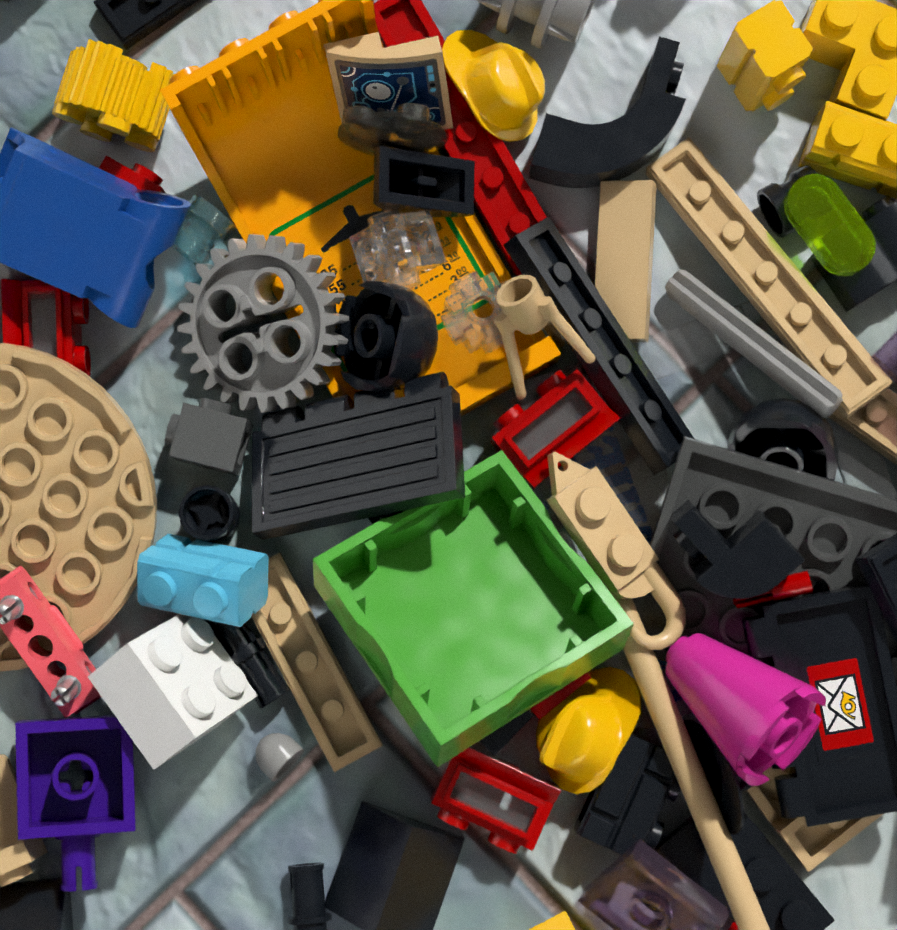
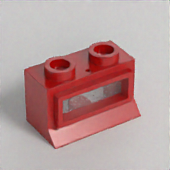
[1,279,91,376]
[490,369,620,490]
[431,747,562,854]

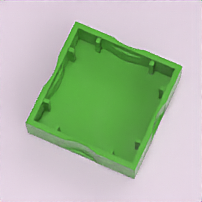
[313,450,634,767]

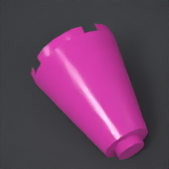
[665,633,826,786]

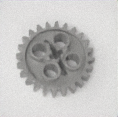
[177,234,349,413]

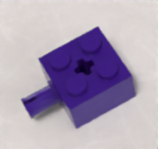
[15,715,136,892]

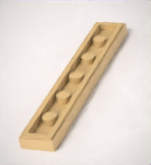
[646,137,893,419]

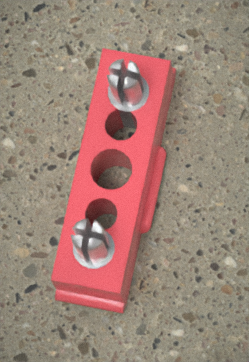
[0,565,101,718]

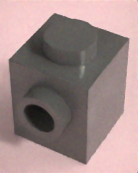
[165,398,253,477]

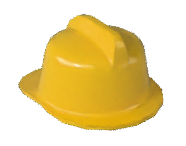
[442,30,545,142]
[536,667,641,794]

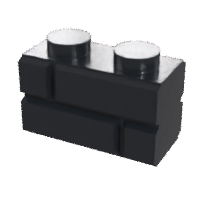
[573,734,681,862]

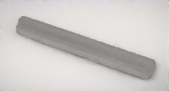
[665,270,843,418]

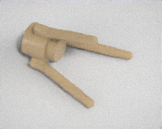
[494,275,595,400]

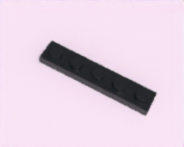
[503,217,694,475]

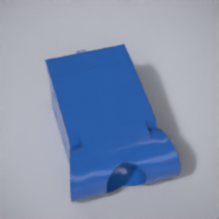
[0,127,191,328]

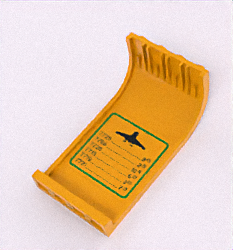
[160,0,561,417]

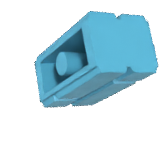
[137,534,269,627]

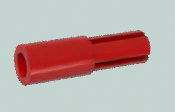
[732,570,813,608]

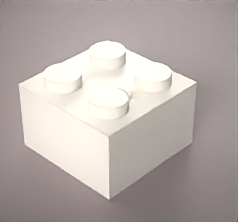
[88,614,258,770]

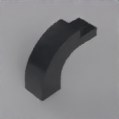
[528,36,686,188]

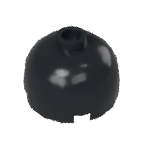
[334,281,438,392]
[727,398,839,481]

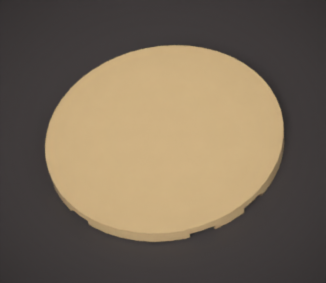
[0,343,157,672]

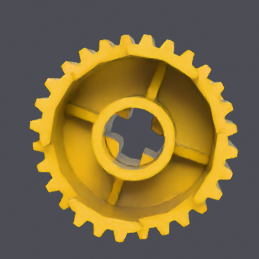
[52,39,174,153]

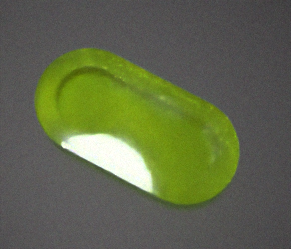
[784,174,876,276]

